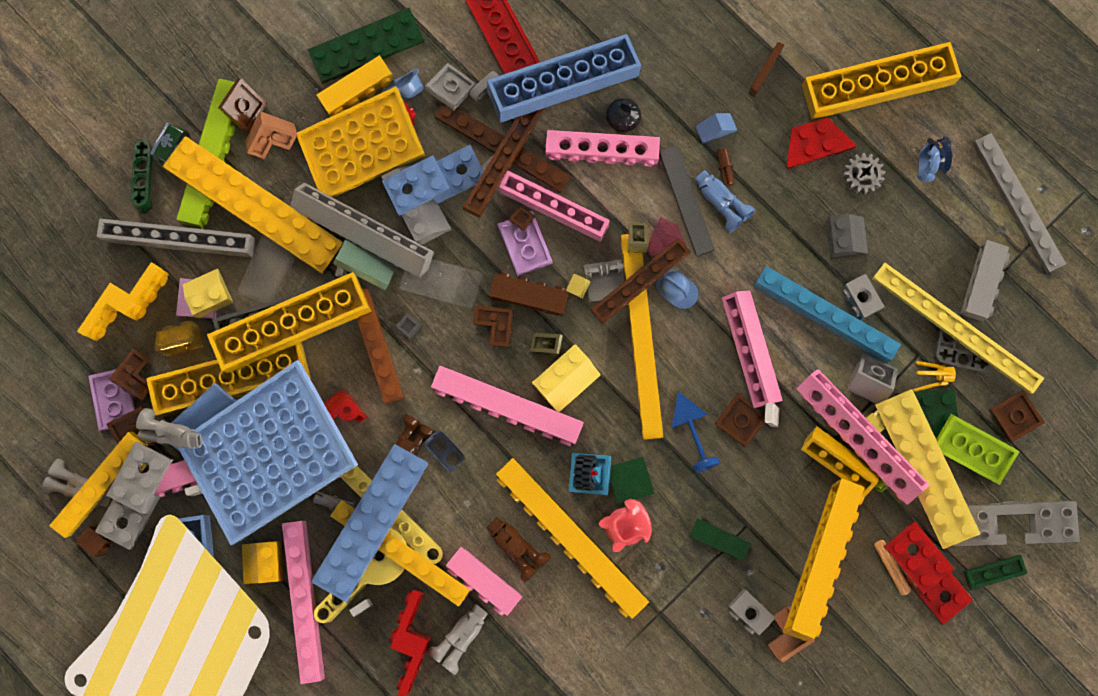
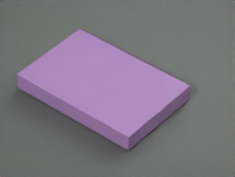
[497,211,553,277]
[88,369,136,432]

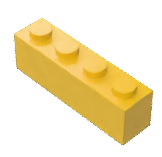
[317,55,394,117]
[801,426,880,496]

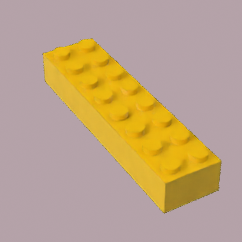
[801,42,961,120]
[207,272,372,373]
[146,342,311,418]
[783,478,865,641]

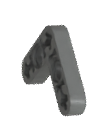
[934,309,991,373]

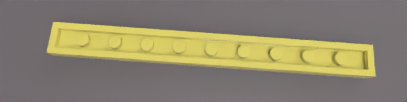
[872,263,1044,394]

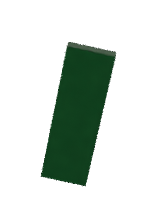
[689,518,751,561]
[963,554,1028,590]

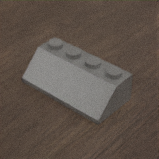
[381,165,451,245]

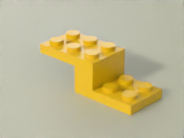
[77,262,169,341]

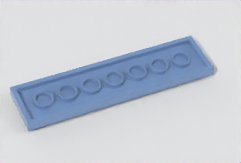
[311,444,429,603]

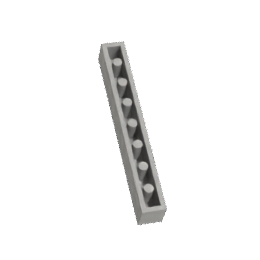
[290,183,434,278]
[97,219,256,258]

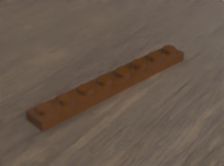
[434,103,570,193]
[463,108,545,218]

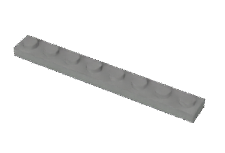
[973,133,1066,273]

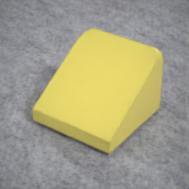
[566,274,591,299]

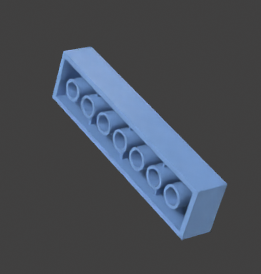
[487,34,641,123]

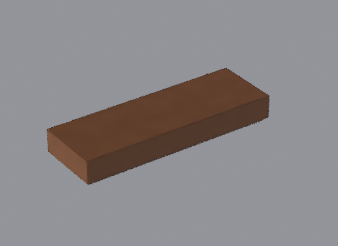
[749,42,784,97]

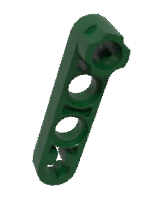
[130,139,153,214]

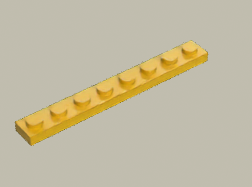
[330,500,470,606]

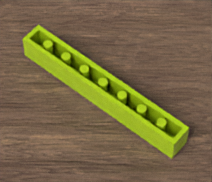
[176,79,235,229]

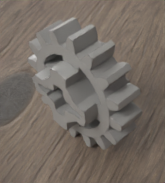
[843,153,886,195]

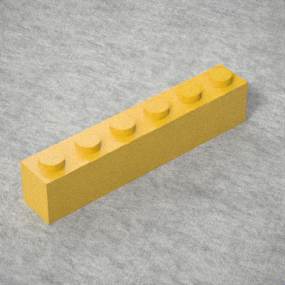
[49,432,148,538]

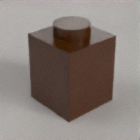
[76,526,113,557]

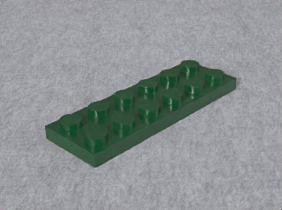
[307,7,424,84]

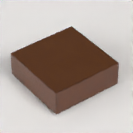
[509,205,535,232]

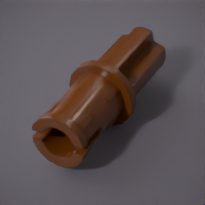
[717,148,735,187]

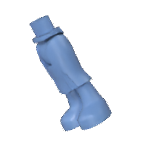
[694,170,755,233]

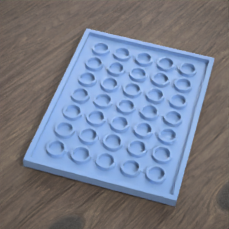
[178,361,358,545]

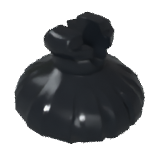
[606,98,641,132]

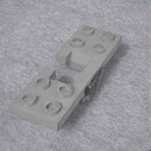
[954,501,1080,546]

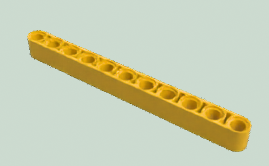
[621,234,663,440]

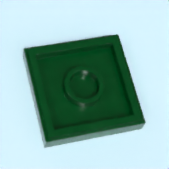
[610,457,655,505]

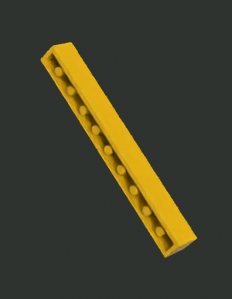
[496,458,649,619]

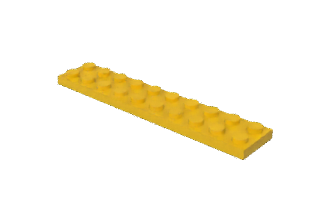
[163,136,344,274]

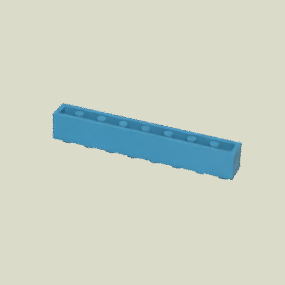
[753,266,901,364]

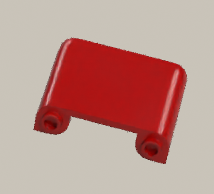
[324,390,368,423]

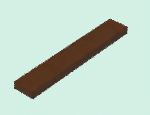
[590,237,691,325]

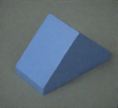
[695,113,737,144]

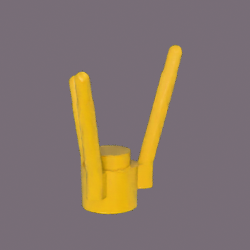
[913,361,956,392]

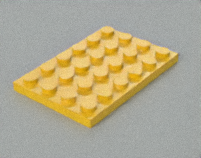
[297,87,425,198]

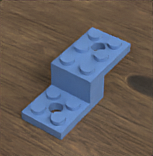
[382,145,484,216]

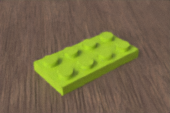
[936,414,1020,485]

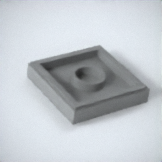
[424,63,476,111]

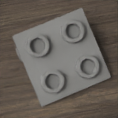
[584,260,624,302]

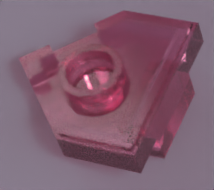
[647,217,687,256]

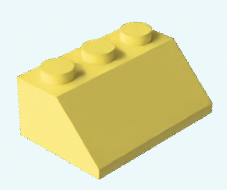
[532,344,600,412]

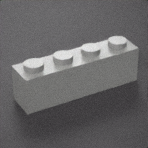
[960,240,1010,321]

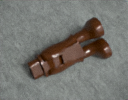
[396,414,436,455]
[486,517,551,583]

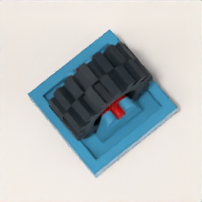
[569,453,612,495]

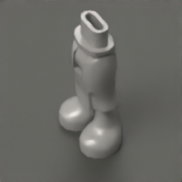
[136,408,202,449]
[42,458,113,509]
[426,604,488,675]

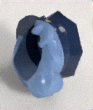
[917,136,953,182]

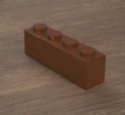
[489,272,569,317]

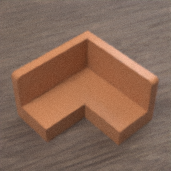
[245,111,297,159]
[767,606,815,663]

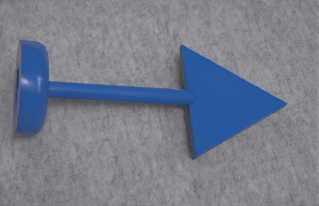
[672,391,720,473]

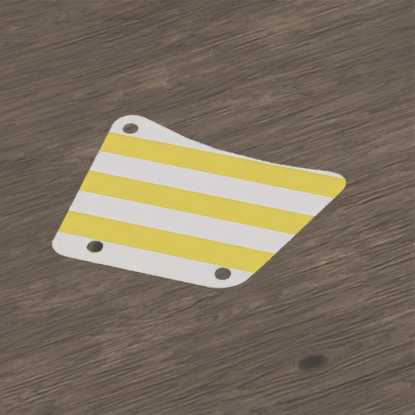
[65,515,270,696]

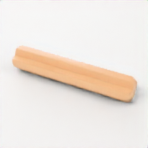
[874,540,911,595]

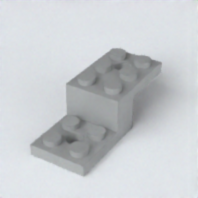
[95,442,173,550]

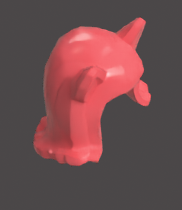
[598,499,652,552]

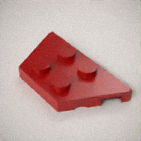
[786,117,856,169]

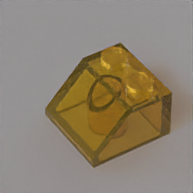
[155,321,204,356]

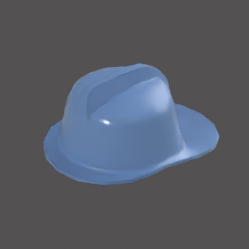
[382,68,424,98]
[656,270,698,309]

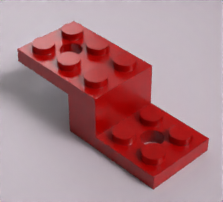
[883,521,973,625]
[389,589,432,696]

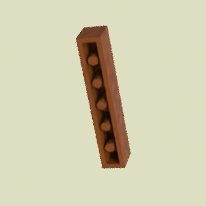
[356,288,405,405]

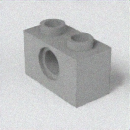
[842,274,884,321]
[727,589,775,635]

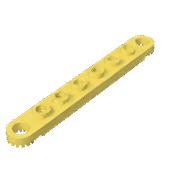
[340,466,443,564]

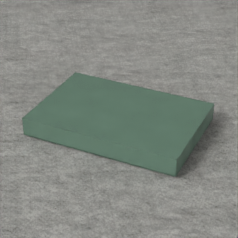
[333,240,396,290]

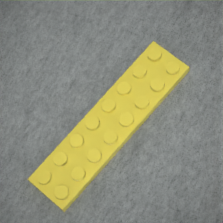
[875,389,980,549]

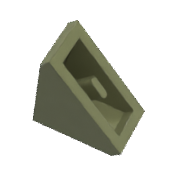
[627,223,649,253]
[530,333,563,358]

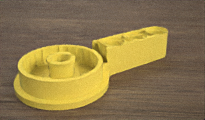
[314,528,407,623]

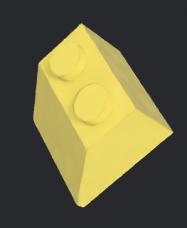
[183,268,233,319]

